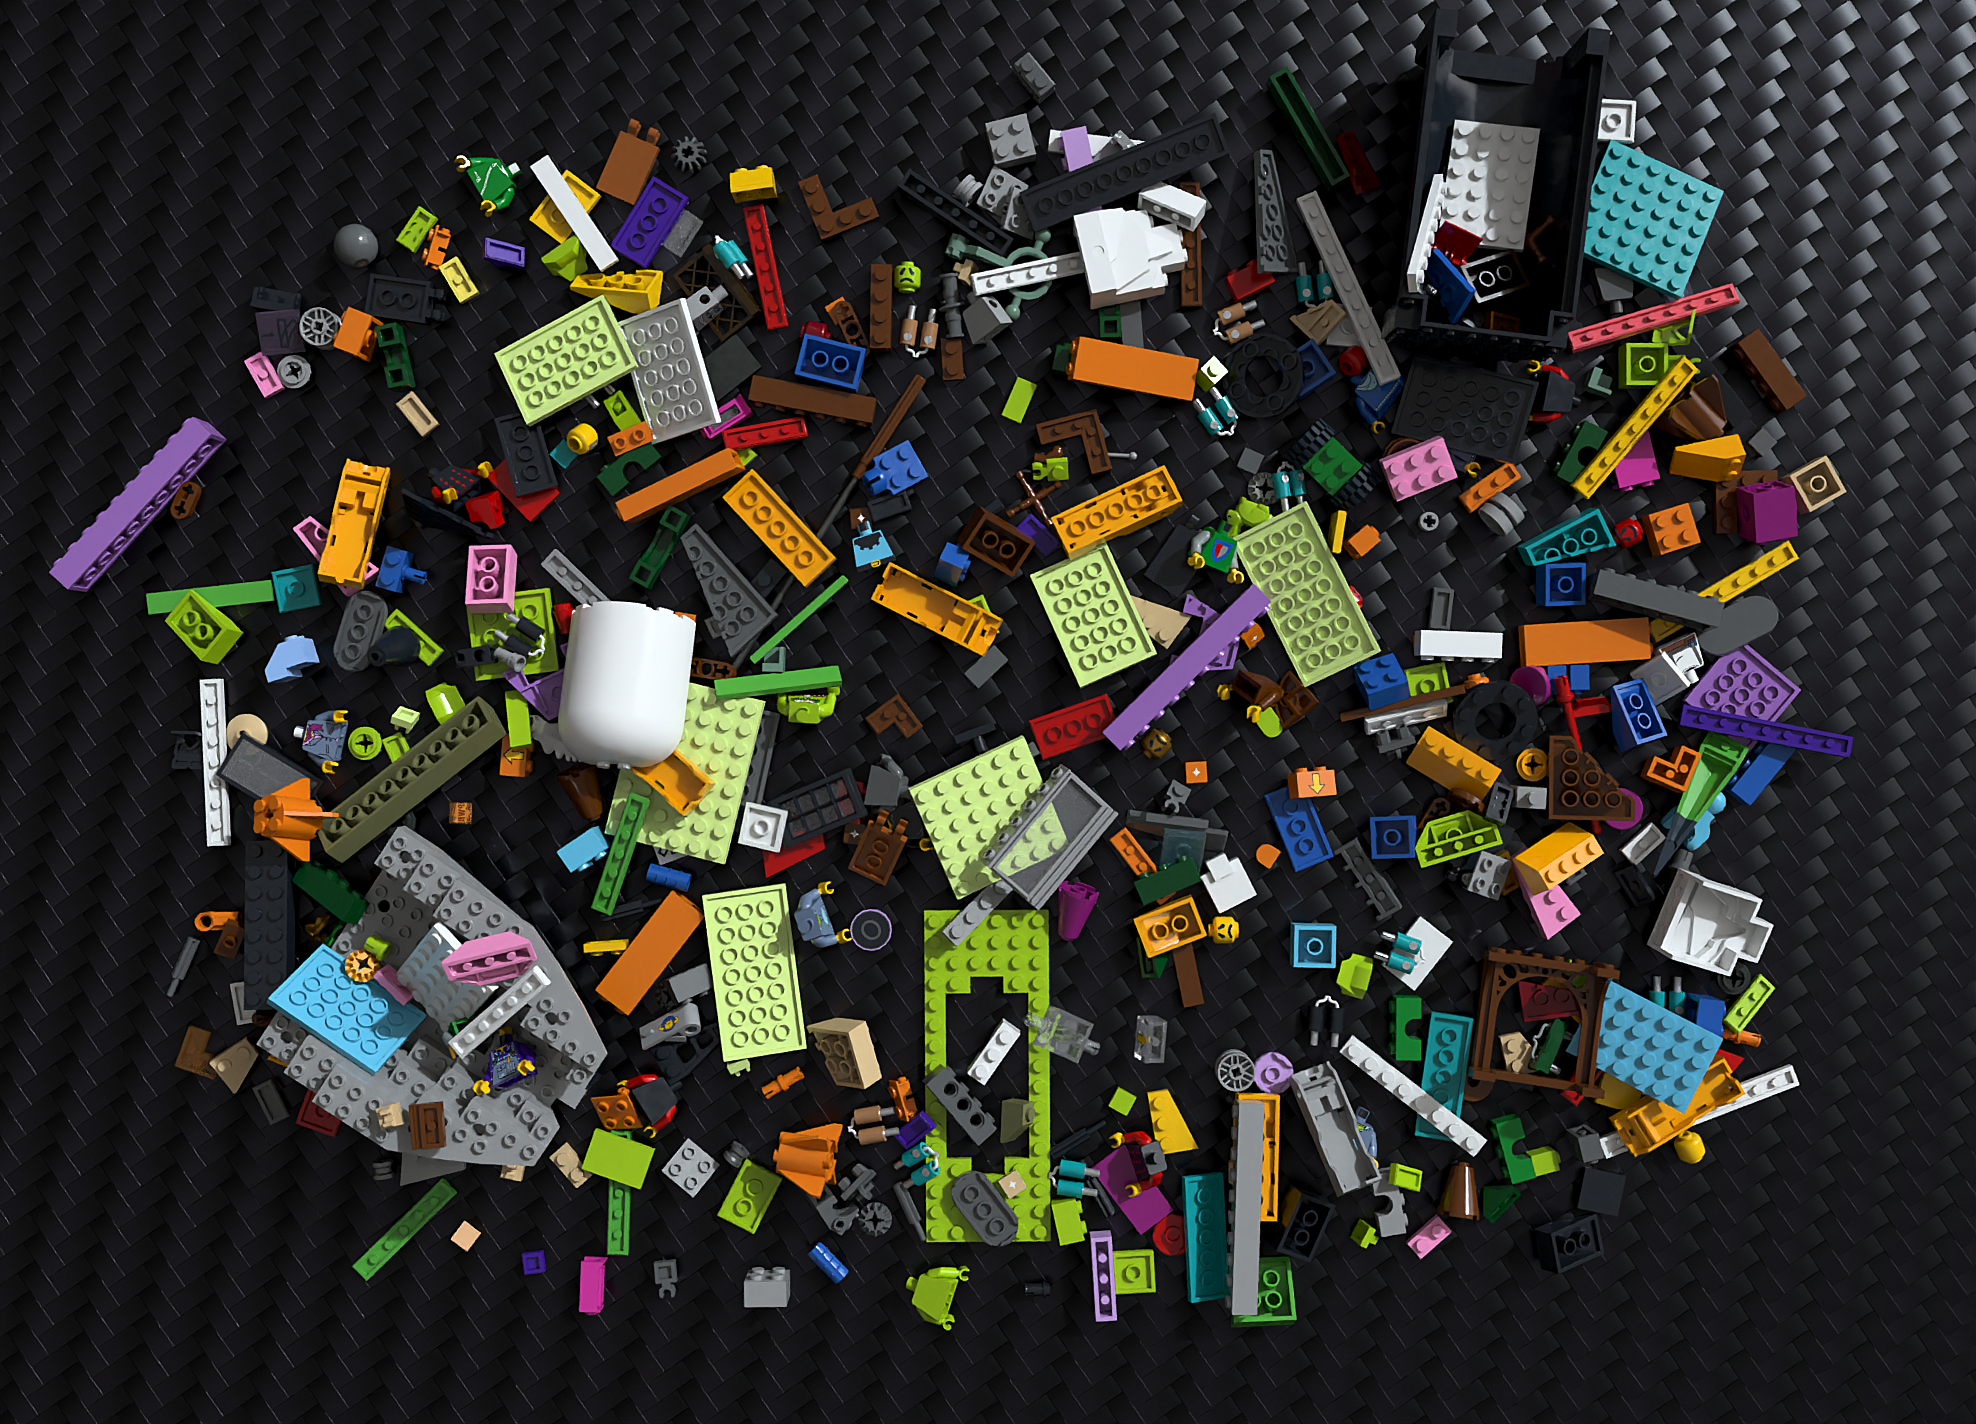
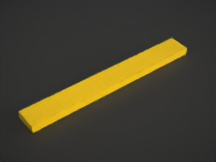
[1570,356,1698,499]
[1650,541,1799,643]

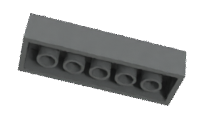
[1586,568,1725,632]

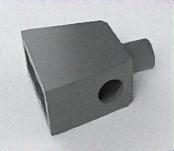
[1588,267,1634,315]

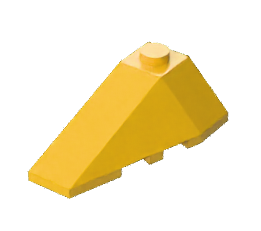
[570,269,663,314]

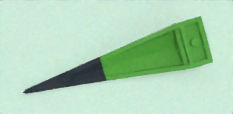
[1653,731,1749,878]

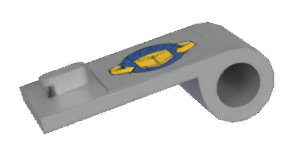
[639,1003,701,1050]

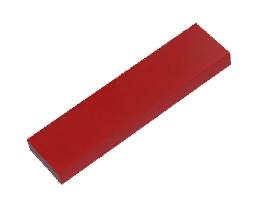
[722,416,808,451]

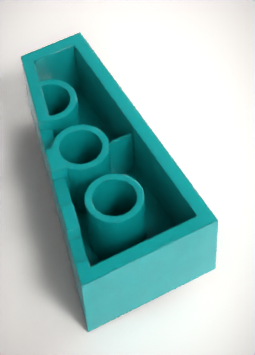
[1517,508,1616,566]

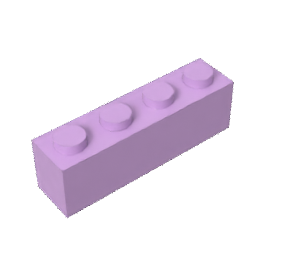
[1057,126,1102,214]
[1089,1230,1117,1322]

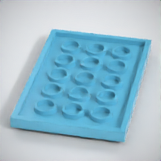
[267,944,427,1076]
[1566,981,1723,1113]

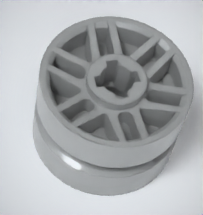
[299,307,342,350]
[1478,492,1524,537]
[1214,1049,1255,1092]

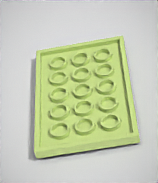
[494,295,639,426]
[1030,542,1157,689]

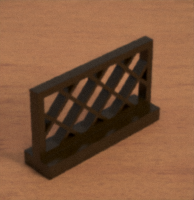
[672,243,763,342]

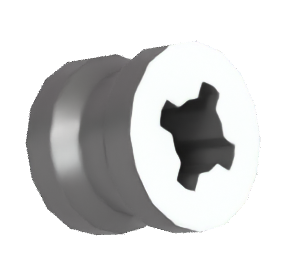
[723,1141,749,1168]
[371,1158,394,1180]

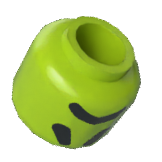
[893,261,921,294]

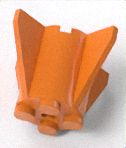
[253,778,339,862]
[773,1123,843,1199]

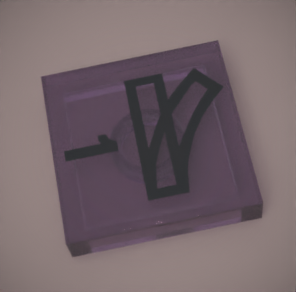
[255,309,306,356]

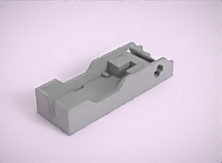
[1288,1061,1382,1197]

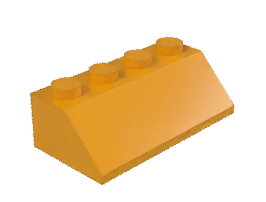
[1406,726,1502,802]
[1513,822,1604,895]

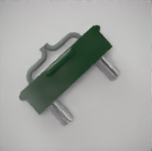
[1528,1018,1574,1075]

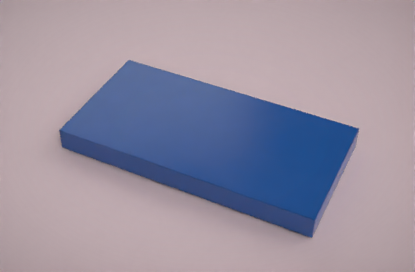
[1263,785,1334,872]

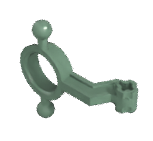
[945,228,1052,321]

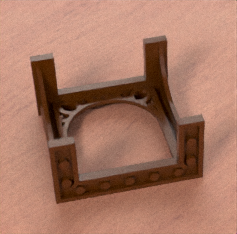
[1466,946,1620,1099]

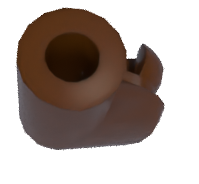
[1034,446,1063,465]
[251,1012,277,1028]

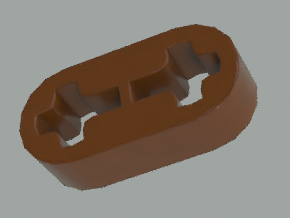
[170,481,201,520]

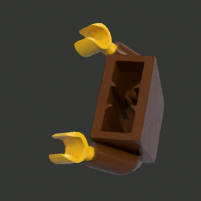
[1217,669,1284,723]

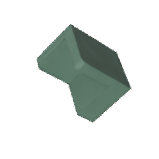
[1582,367,1612,398]
[762,647,786,672]

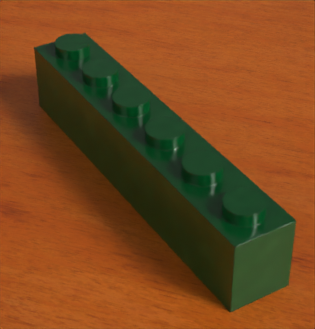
[1266,66,1350,192]

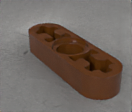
[833,301,870,357]
[690,657,737,681]
[1416,797,1450,839]

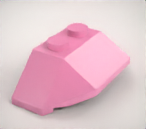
[442,931,537,986]

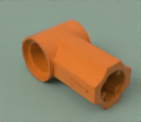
[195,911,242,931]

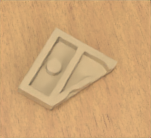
[1290,299,1348,346]
[1498,1032,1536,1074]
[209,1036,259,1093]

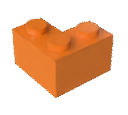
[1640,746,1702,793]

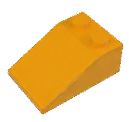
[1669,434,1746,482]
[1133,894,1207,958]

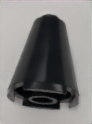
[367,626,421,667]

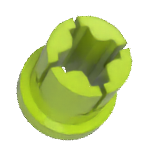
[364,934,393,961]

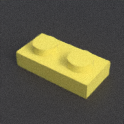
[439,256,480,304]

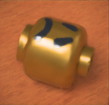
[1141,729,1172,759]

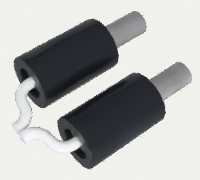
[494,612,545,660]
[1307,996,1345,1047]

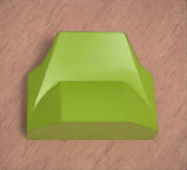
[541,235,588,281]
[425,682,465,725]
[1336,953,1373,999]

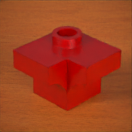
[465,490,505,529]

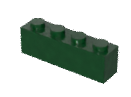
[292,859,370,925]

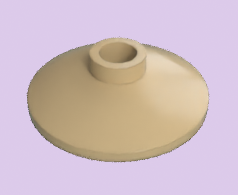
[226,714,268,755]

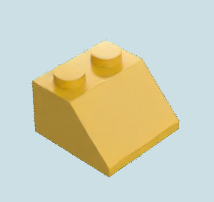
[730,165,777,203]

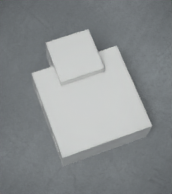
[1201,852,1257,913]

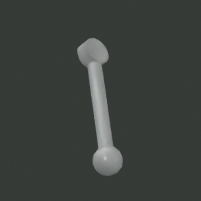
[1108,452,1137,460]

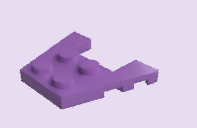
[1169,594,1242,671]
[502,642,568,721]

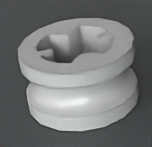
[1418,512,1439,531]

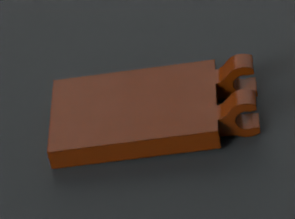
[596,119,660,206]
[848,810,908,886]

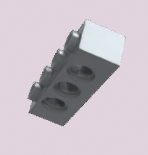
[922,1064,997,1146]

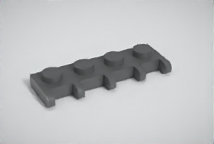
[1332,837,1402,921]

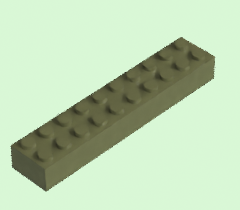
[317,696,507,863]

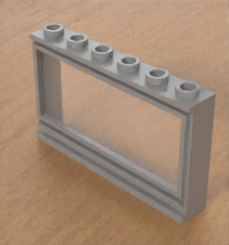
[980,764,1118,910]

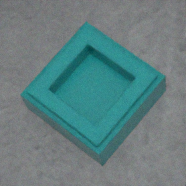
[549,439,580,469]

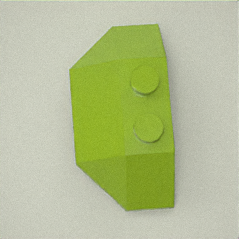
[1415,810,1503,868]

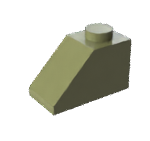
[1000,1098,1035,1143]

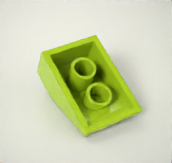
[165,589,243,664]

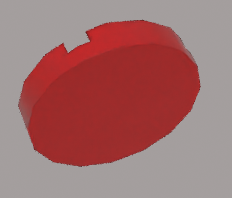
[1152,1213,1186,1256]

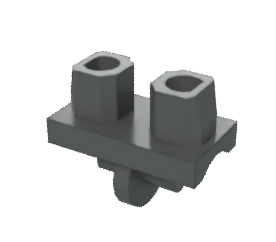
[1373,723,1416,760]
[837,1163,876,1202]

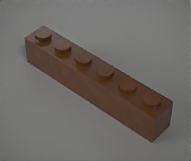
[748,375,877,428]

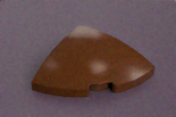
[1275,670,1320,729]

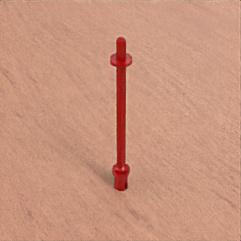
[1554,675,1601,834]

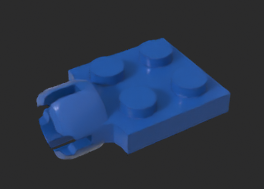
[862,440,928,496]

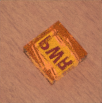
[449,802,472,824]

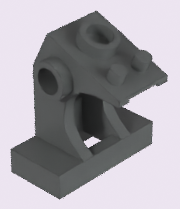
[806,1184,859,1235]

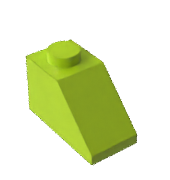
[603,390,641,431]

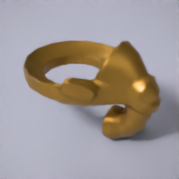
[305,912,331,942]

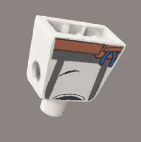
[1653,632,1704,684]

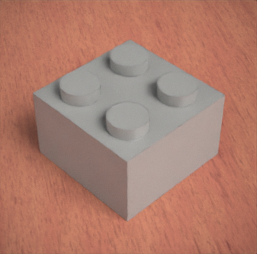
[985,114,1036,169]
[744,1267,790,1307]

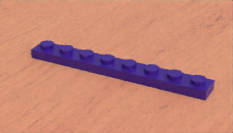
[1678,704,1853,758]

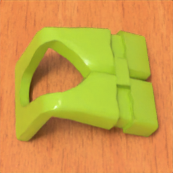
[1652,310,1696,346]

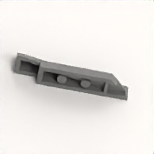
[1126,810,1228,853]

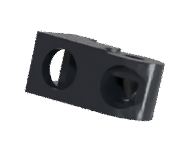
[454,644,498,668]

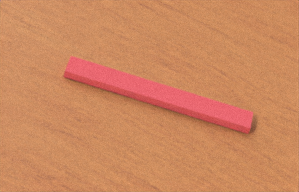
[1567,283,1740,353]

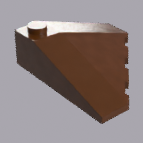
[1545,736,1635,821]

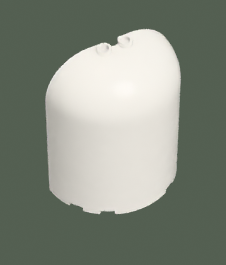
[558,601,696,770]

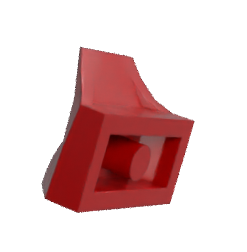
[1571,696,1612,717]

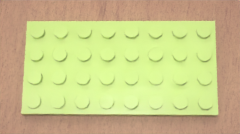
[1233,501,1381,687]
[702,883,807,1062]

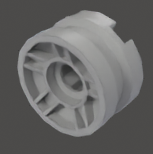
[952,174,983,207]

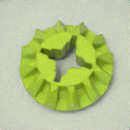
[348,727,382,760]

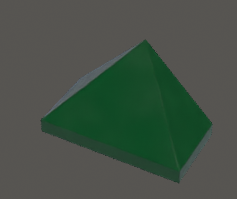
[1136,936,1171,978]
[1483,1185,1521,1224]

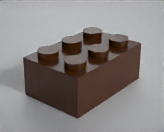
[956,506,1036,577]

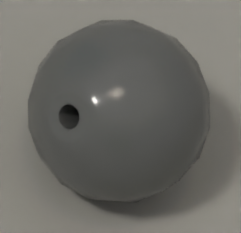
[334,224,378,268]

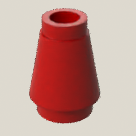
[552,603,573,634]

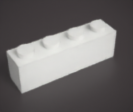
[1414,630,1503,662]

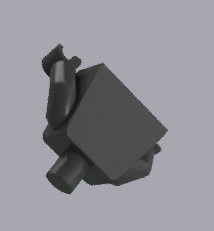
[864,753,913,817]

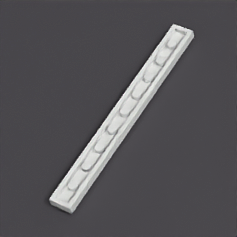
[1296,191,1401,386]
[1599,1064,1799,1159]

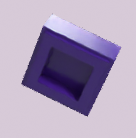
[521,1250,546,1275]

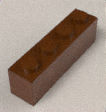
[870,264,893,353]
[1730,328,1807,413]

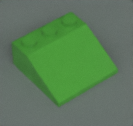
[1228,1256,1297,1327]

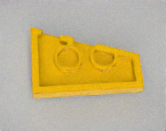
[1147,1089,1198,1154]

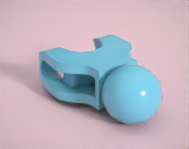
[1661,792,1726,851]

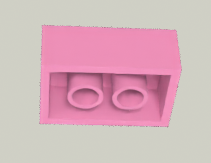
[1379,436,1457,502]
[465,545,517,614]

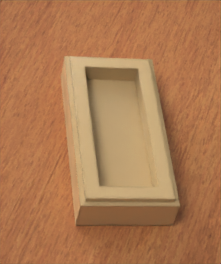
[396,391,440,437]

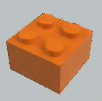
[333,307,384,363]
[1640,503,1701,556]

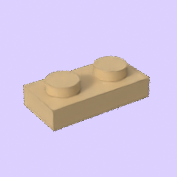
[549,1142,594,1188]

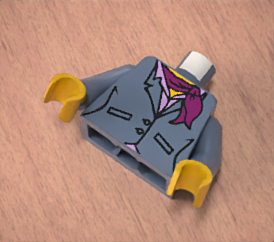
[294,710,348,774]

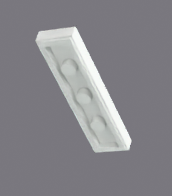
[1364,698,1447,735]

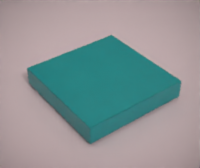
[271,564,323,613]

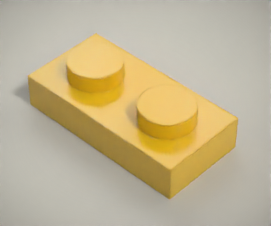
[584,939,629,956]

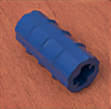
[646,863,692,892]
[807,1241,848,1284]

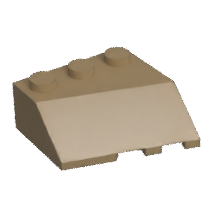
[806,1018,882,1089]

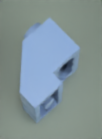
[265,635,320,683]

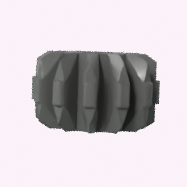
[671,136,707,173]

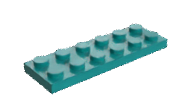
[1414,1011,1474,1142]
[1182,1171,1229,1303]

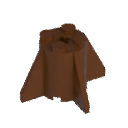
[1652,374,1727,444]

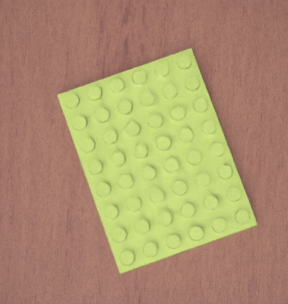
[605,682,766,864]

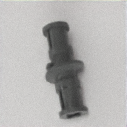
[939,273,965,338]

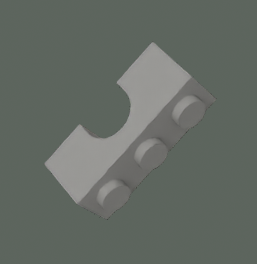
[1368,1167,1408,1237]

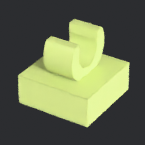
[391,706,420,734]
[726,1058,750,1076]

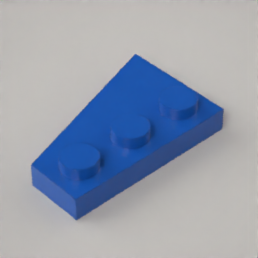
[1425,248,1476,324]

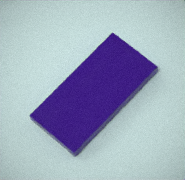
[610,176,690,270]

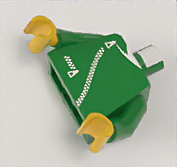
[454,156,522,217]

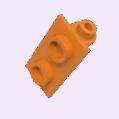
[421,225,451,271]
[607,421,654,456]
[888,1076,918,1122]

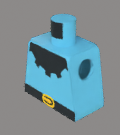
[852,521,896,573]

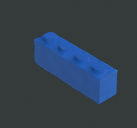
[1724,742,1797,805]

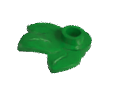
[323,922,348,949]

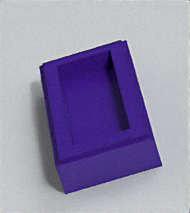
[1017,513,1060,557]
[893,1110,937,1150]

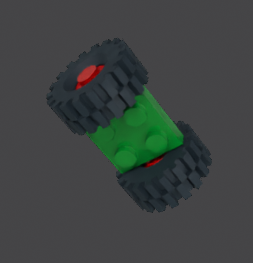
[1283,417,1382,513]

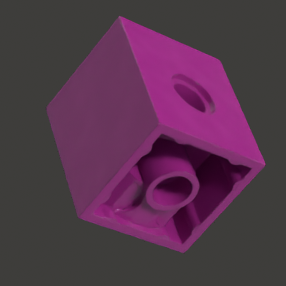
[1736,480,1798,545]

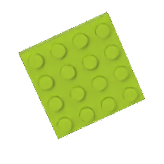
[466,588,560,681]

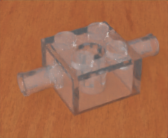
[1024,1006,1100,1063]

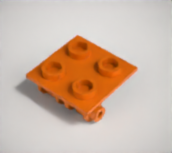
[591,1087,643,1130]

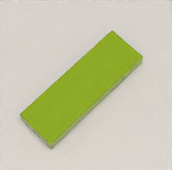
[385,609,444,666]
[505,690,533,750]
[1722,974,1775,1034]

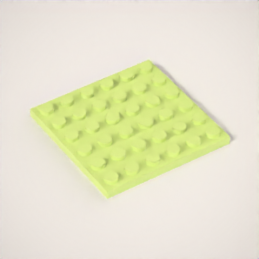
[908,736,1069,900]

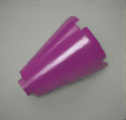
[1058,881,1099,941]

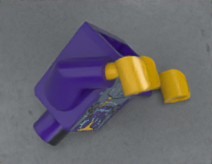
[472,1033,538,1096]

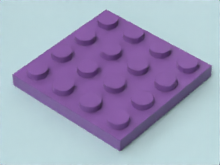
[1682,645,1801,753]

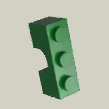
[1389,995,1421,1061]
[1490,1114,1536,1184]

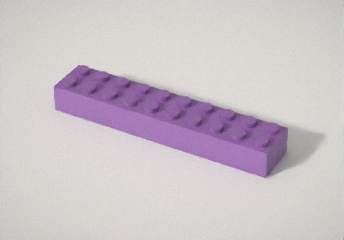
[49,417,227,592]
[1102,584,1272,750]

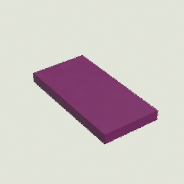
[1090,1143,1174,1235]

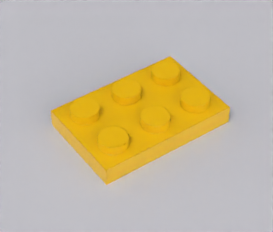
[529,170,601,244]

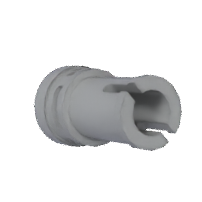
[494,647,526,672]

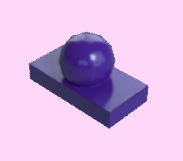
[482,237,525,269]

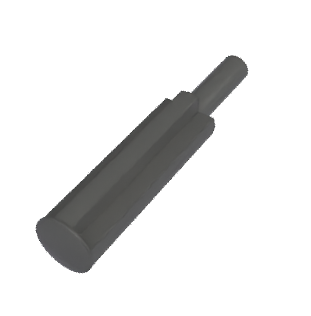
[166,936,200,997]
[893,1181,926,1241]

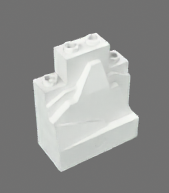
[1073,208,1188,309]
[1647,868,1774,976]

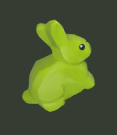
[1226,497,1273,538]

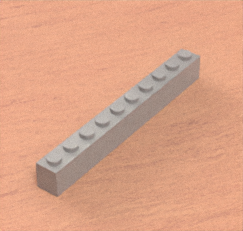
[1225,1099,1264,1315]

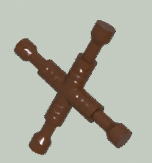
[1515,215,1555,265]
[1005,471,1062,528]

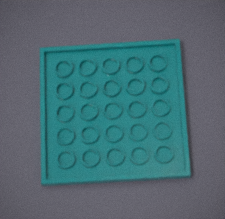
[1583,140,1724,300]

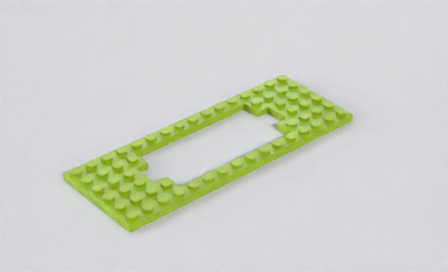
[924,909,1051,1242]

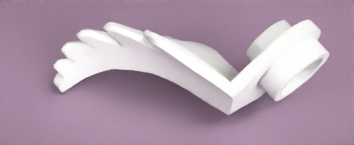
[530,715,581,762]

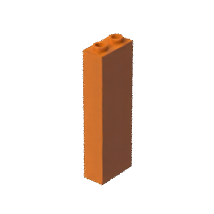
[1066,337,1199,402]
[615,448,745,524]
[1518,617,1653,667]
[595,889,705,1015]

